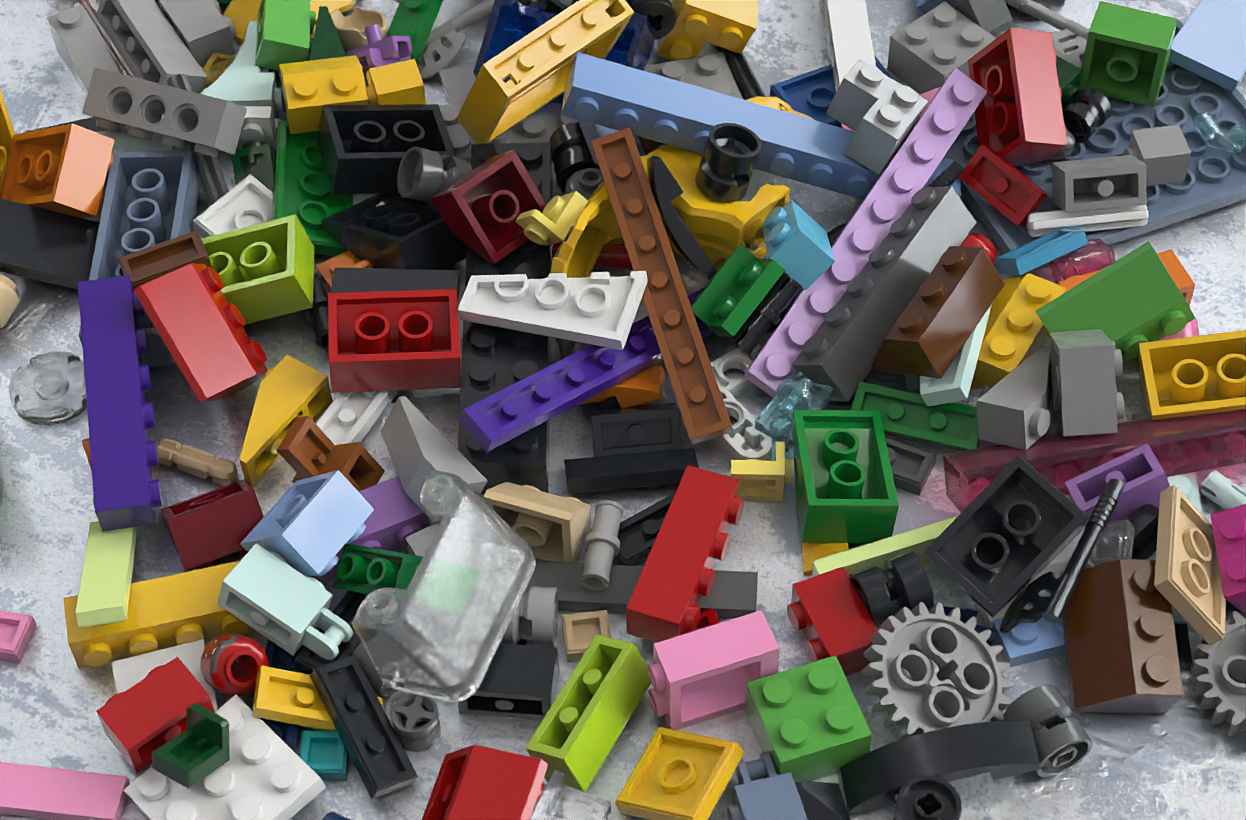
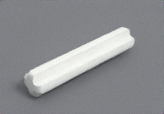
[1026,205,1149,237]

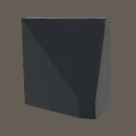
[795,781,851,820]

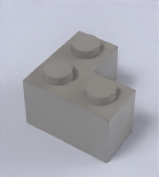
[826,59,928,175]

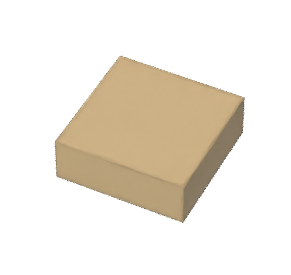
[562,610,611,663]

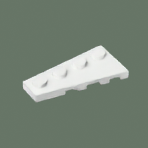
[457,271,648,350]

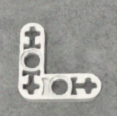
[711,333,772,461]

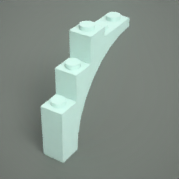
[96,21,285,188]

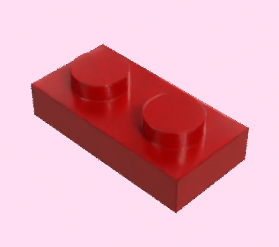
[958,144,1048,227]

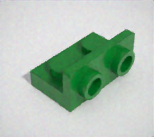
[691,246,785,337]

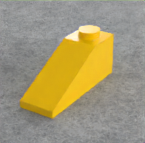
[239,354,333,488]

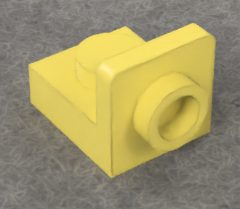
[516,191,589,246]
[731,442,793,502]

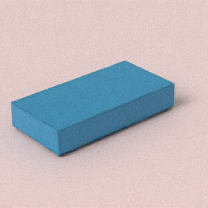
[994,228,1088,275]

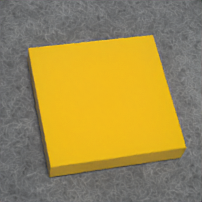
[615,727,744,820]

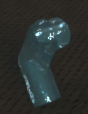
[1192,111,1246,153]

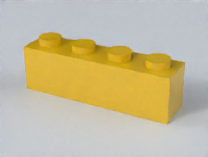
[63,561,255,668]

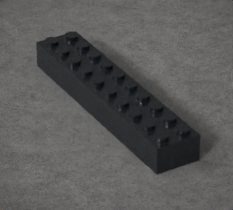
[458,142,553,494]

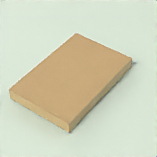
[1154,485,1226,645]

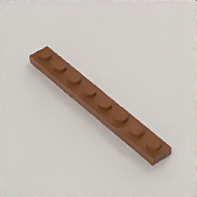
[591,127,733,445]

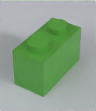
[255,0,316,71]

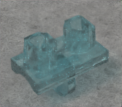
[754,370,833,452]

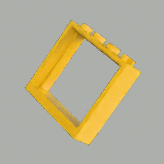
[456,0,634,144]

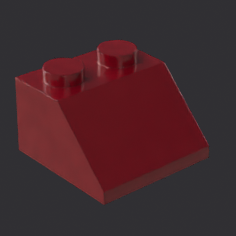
[431,149,547,265]
[160,479,264,570]

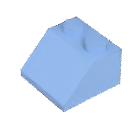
[240,470,374,577]

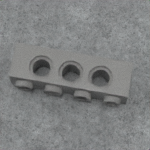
[82,67,247,158]

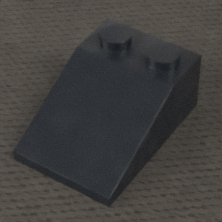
[321,194,467,270]
[923,455,1088,617]

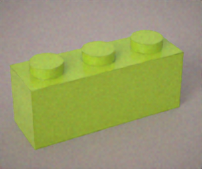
[525,634,651,793]

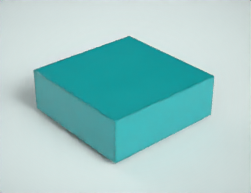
[299,730,350,781]

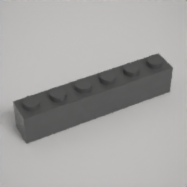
[792,186,976,401]

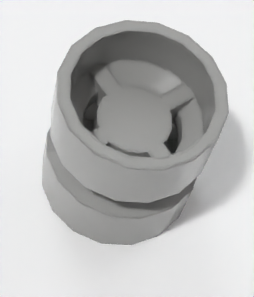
[487,585,558,647]

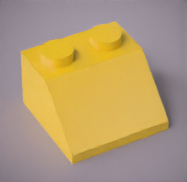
[279,56,368,134]

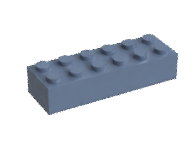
[79,150,201,367]

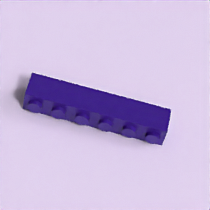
[78,275,163,531]

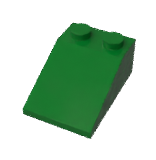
[792,410,899,543]

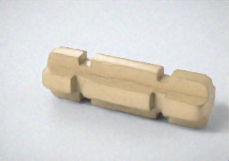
[157,438,238,486]

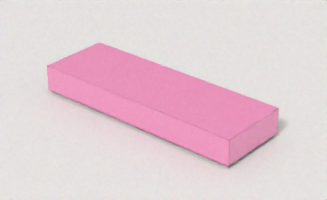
[0,762,130,820]

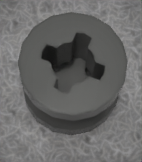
[390,691,441,752]

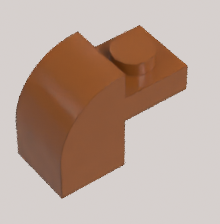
[276,416,385,491]

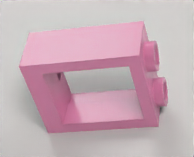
[648,610,779,730]

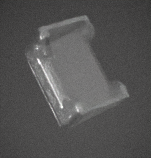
[351,469,536,702]

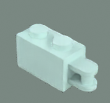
[217,543,353,660]

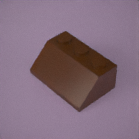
[871,246,1005,378]
[1058,559,1183,714]

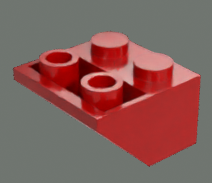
[422,744,548,820]

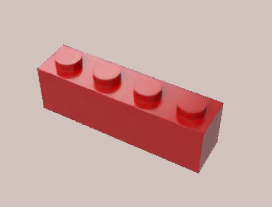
[626,465,744,642]

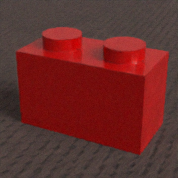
[787,567,878,676]
[96,657,215,773]

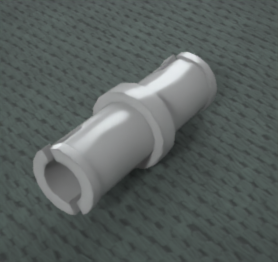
[580,500,624,591]

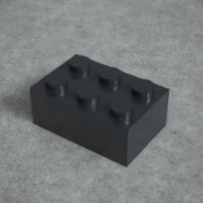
[317,104,456,195]

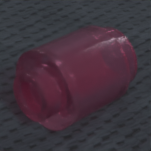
[1050,238,1116,284]

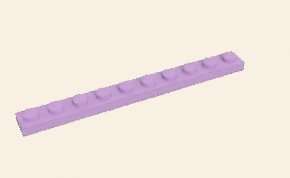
[743,68,988,401]

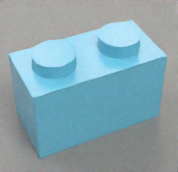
[762,200,835,291]

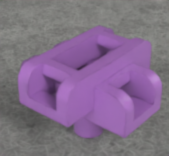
[345,24,413,75]

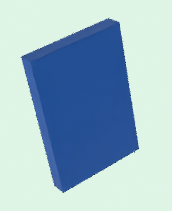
[770,55,894,128]

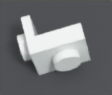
[237,106,280,149]

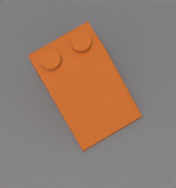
[0,123,114,218]

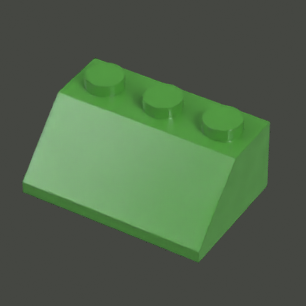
[1036,241,1196,362]

